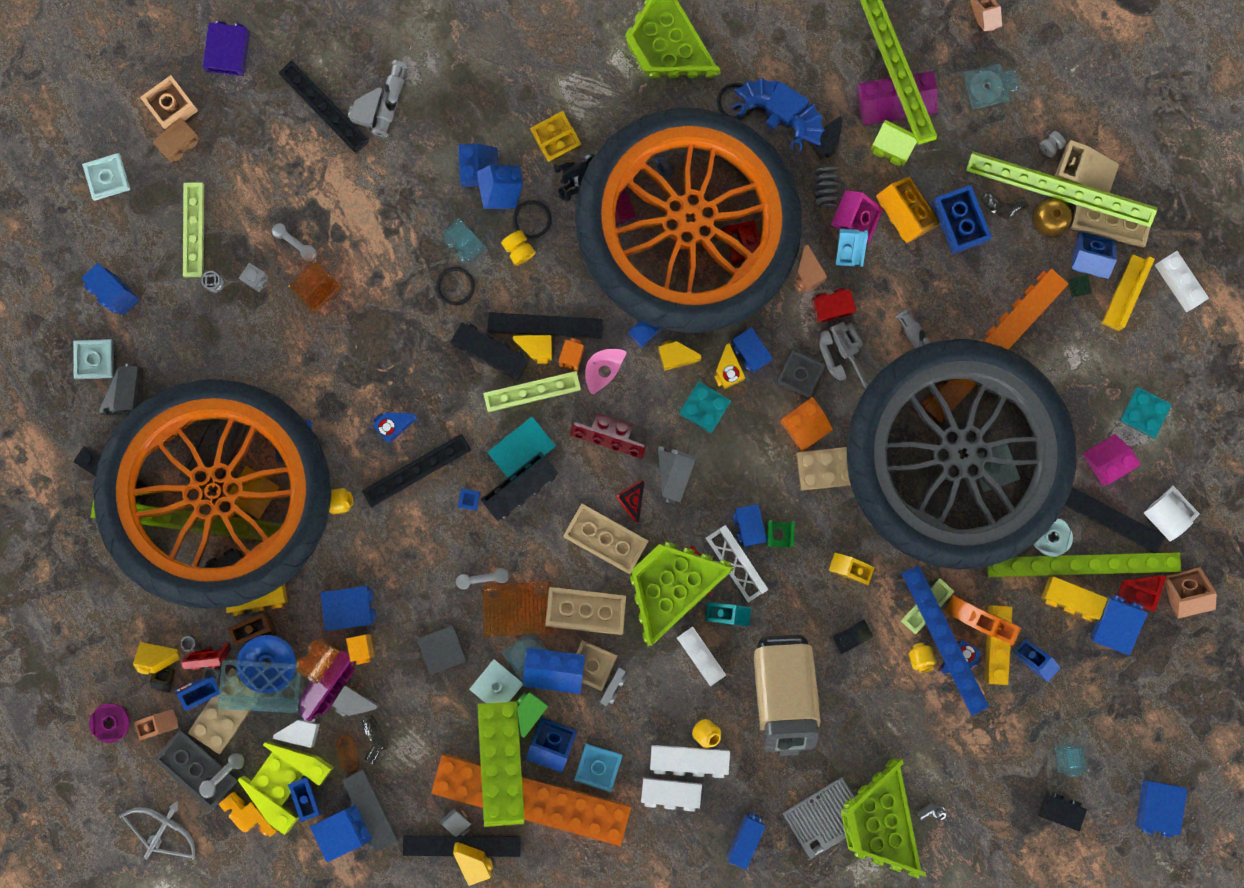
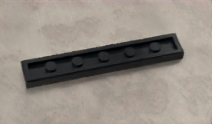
[278,60,369,154]
[487,312,602,339]
[362,434,472,508]
[1064,487,1165,553]
[403,835,521,857]

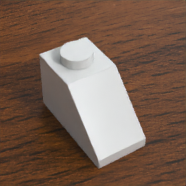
[273,718,320,748]

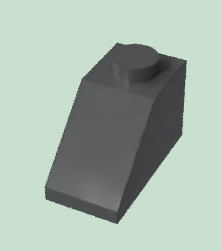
[439,804,472,837]

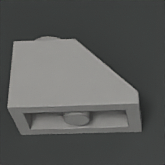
[348,88,384,129]
[332,685,380,717]

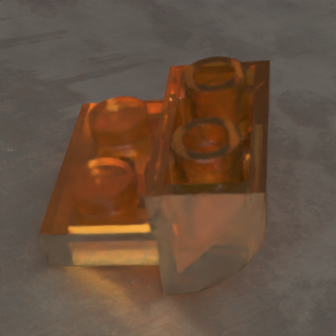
[288,260,342,314]
[295,638,341,684]

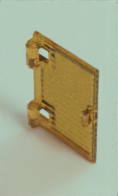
[482,581,553,637]

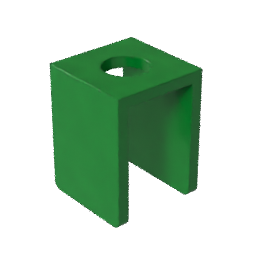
[766,520,795,548]

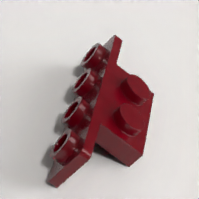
[570,413,646,458]

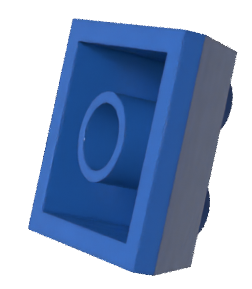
[458,144,499,187]
[476,165,523,209]
[1071,231,1117,279]
[525,717,578,773]

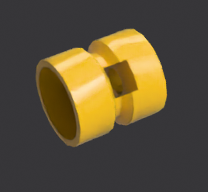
[501,230,536,266]

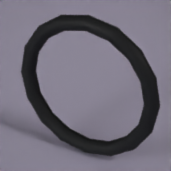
[717,82,754,120]
[513,200,552,238]
[436,267,475,305]

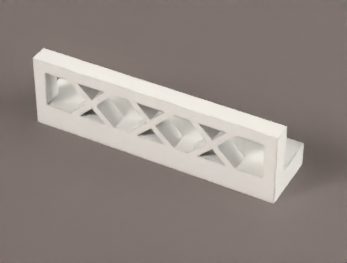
[705,525,768,602]

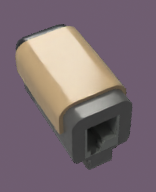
[754,635,821,756]

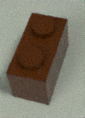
[227,613,276,647]

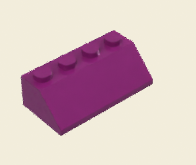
[856,71,938,126]

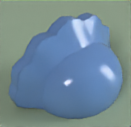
[656,157,674,180]

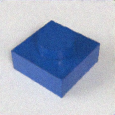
[458,488,481,511]

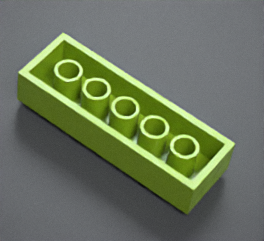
[478,701,524,827]

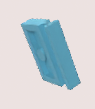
[835,229,868,267]

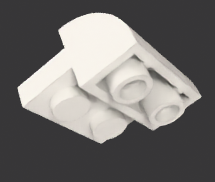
[1144,486,1200,541]

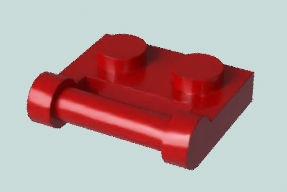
[721,220,761,264]

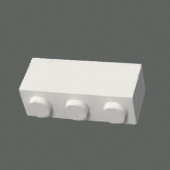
[1155,251,1209,312]
[676,627,726,686]
[641,777,702,811]

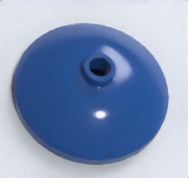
[236,634,296,693]

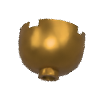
[1032,198,1072,237]

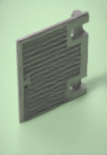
[782,777,855,860]

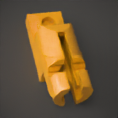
[219,792,278,837]

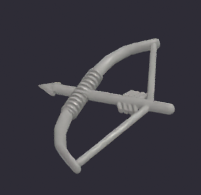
[119,801,196,860]

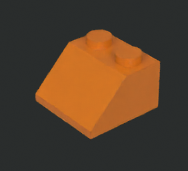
[779,397,833,452]

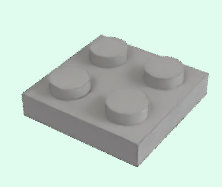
[600,667,627,706]

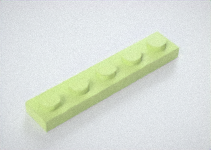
[183,183,204,278]
[483,371,581,412]

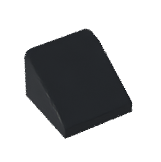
[150,668,175,692]

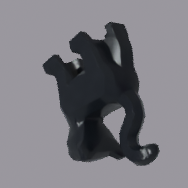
[553,154,595,201]

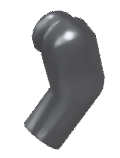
[916,803,947,821]

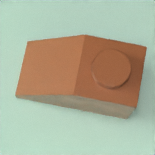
[970,0,1002,32]
[134,709,179,741]

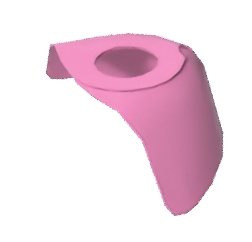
[585,349,626,394]

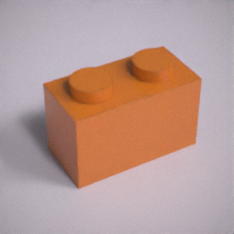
[558,338,585,372]

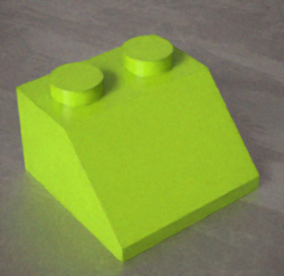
[870,120,917,166]

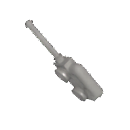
[829,321,868,388]

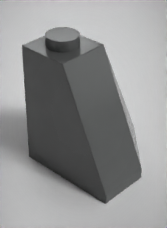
[99,363,143,415]
[658,446,696,505]

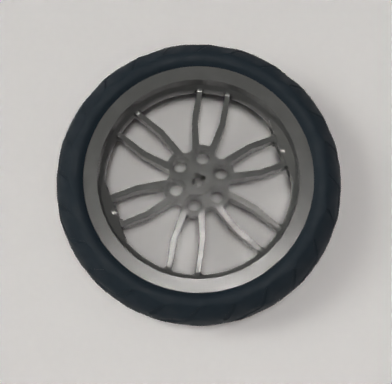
[847,339,1077,569]

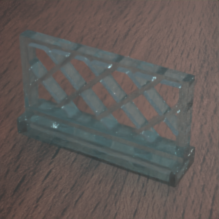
[217,659,302,713]

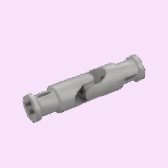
[371,60,409,138]
[896,308,931,349]

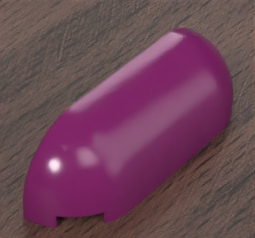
[299,651,355,721]

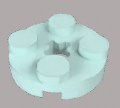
[1034,518,1073,556]

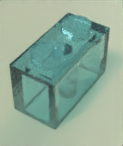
[442,218,486,264]
[1053,745,1087,777]

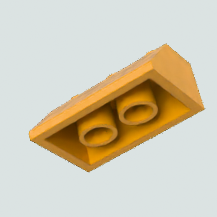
[876,176,940,244]

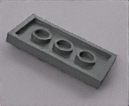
[179,419,248,493]
[154,729,238,811]

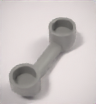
[272,223,317,262]
[819,329,846,381]
[456,568,510,590]
[180,635,220,681]
[199,753,245,798]

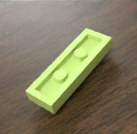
[901,578,955,634]

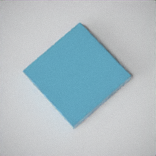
[574,743,623,792]

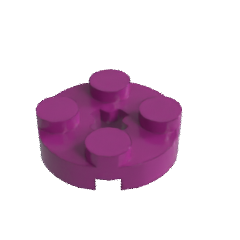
[89,703,130,743]

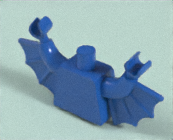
[733,78,825,152]

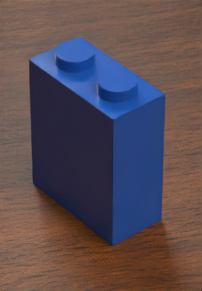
[320,586,376,631]
[1090,594,1148,656]
[1136,780,1187,838]
[310,804,372,862]
[726,813,766,870]

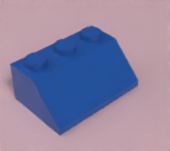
[523,647,586,694]

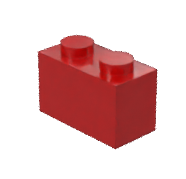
[812,288,856,323]

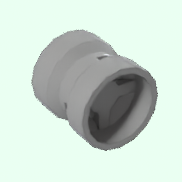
[1039,131,1066,158]
[201,271,224,293]

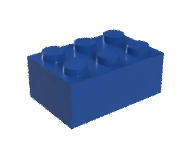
[932,185,992,255]
[81,263,140,316]

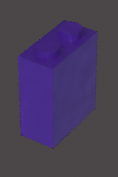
[202,21,250,76]

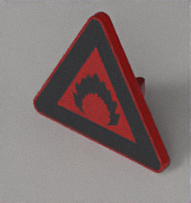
[617,480,644,522]

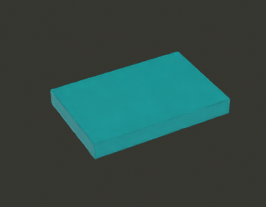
[487,417,556,478]

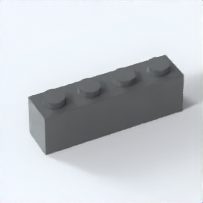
[341,768,400,852]

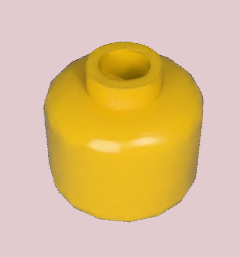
[329,488,353,514]
[908,643,937,673]
[692,719,721,748]

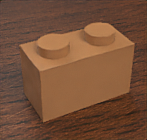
[152,117,200,163]

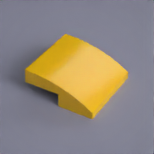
[530,111,581,162]
[228,466,280,519]

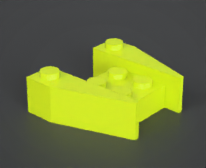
[238,741,334,835]

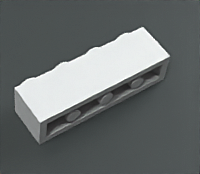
[650,745,730,778]

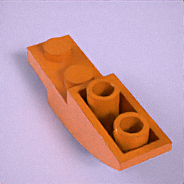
[945,594,1022,645]

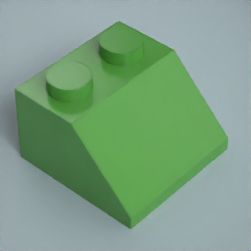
[517,691,549,738]

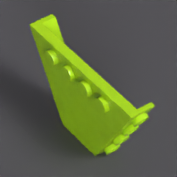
[625,0,721,79]
[630,541,736,647]
[841,758,926,879]

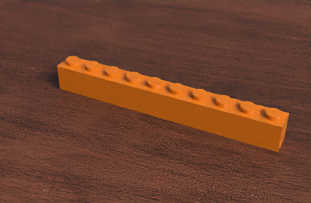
[922,269,1068,424]

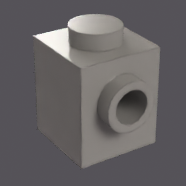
[239,263,269,292]

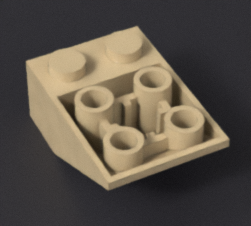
[1055,140,1119,193]

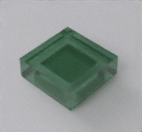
[1068,275,1092,298]

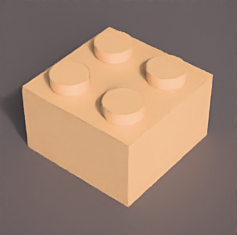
[140,75,198,130]

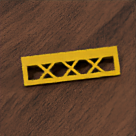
[1101,254,1155,331]

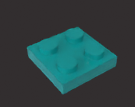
[679,381,731,434]
[1119,387,1172,439]

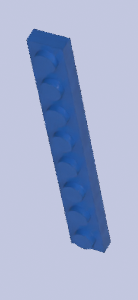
[901,565,989,716]

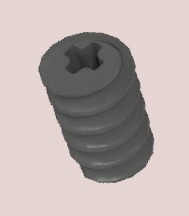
[814,167,839,208]

